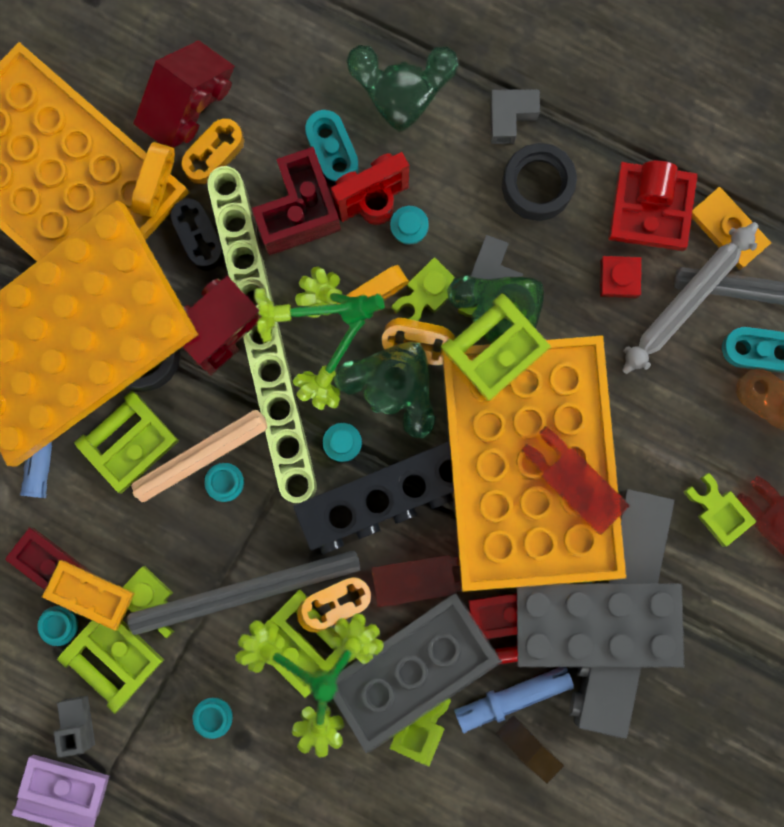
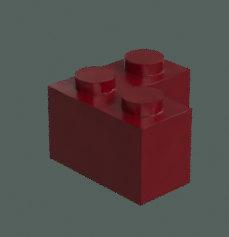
[133,40,235,148]
[252,147,341,255]
[182,275,262,376]

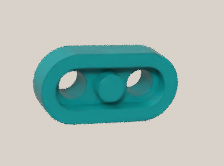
[305,110,359,185]
[722,327,784,373]

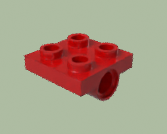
[331,152,410,225]
[608,161,698,252]

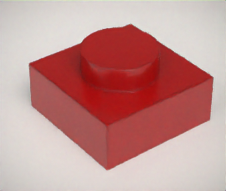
[600,256,642,298]

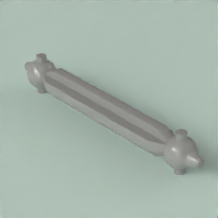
[622,222,759,374]

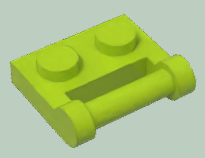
[440,293,551,402]
[74,390,179,494]
[270,590,341,698]
[57,620,164,714]

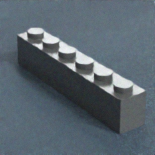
[569,489,675,739]

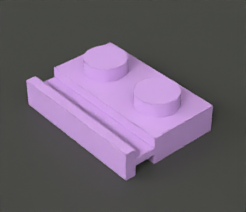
[12,755,109,827]

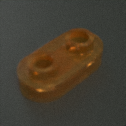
[736,369,784,431]

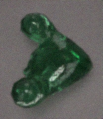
[346,45,459,133]
[447,275,544,343]
[334,342,436,438]

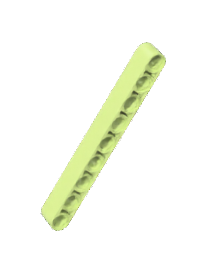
[207,166,317,504]

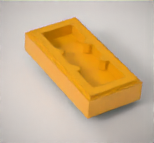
[692,187,772,270]
[42,560,135,631]

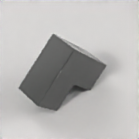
[490,90,540,144]
[468,235,523,300]
[54,695,95,758]

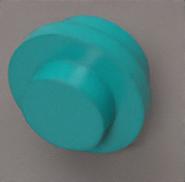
[390,206,429,244]
[323,423,362,462]
[205,463,244,502]
[37,606,78,646]
[192,697,233,739]

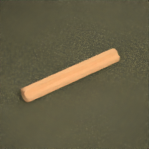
[131,410,268,502]

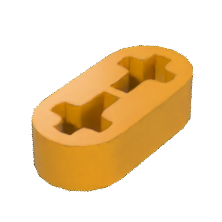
[182,118,244,185]
[131,142,175,218]
[338,265,409,304]
[382,318,455,365]
[297,578,371,633]

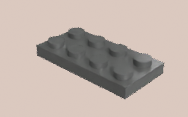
[517,583,684,667]
[333,593,502,753]

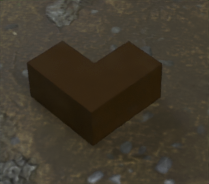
[496,715,564,784]

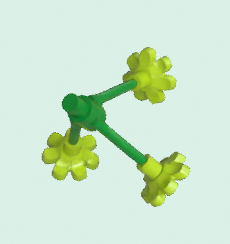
[255,267,385,410]
[236,613,384,757]

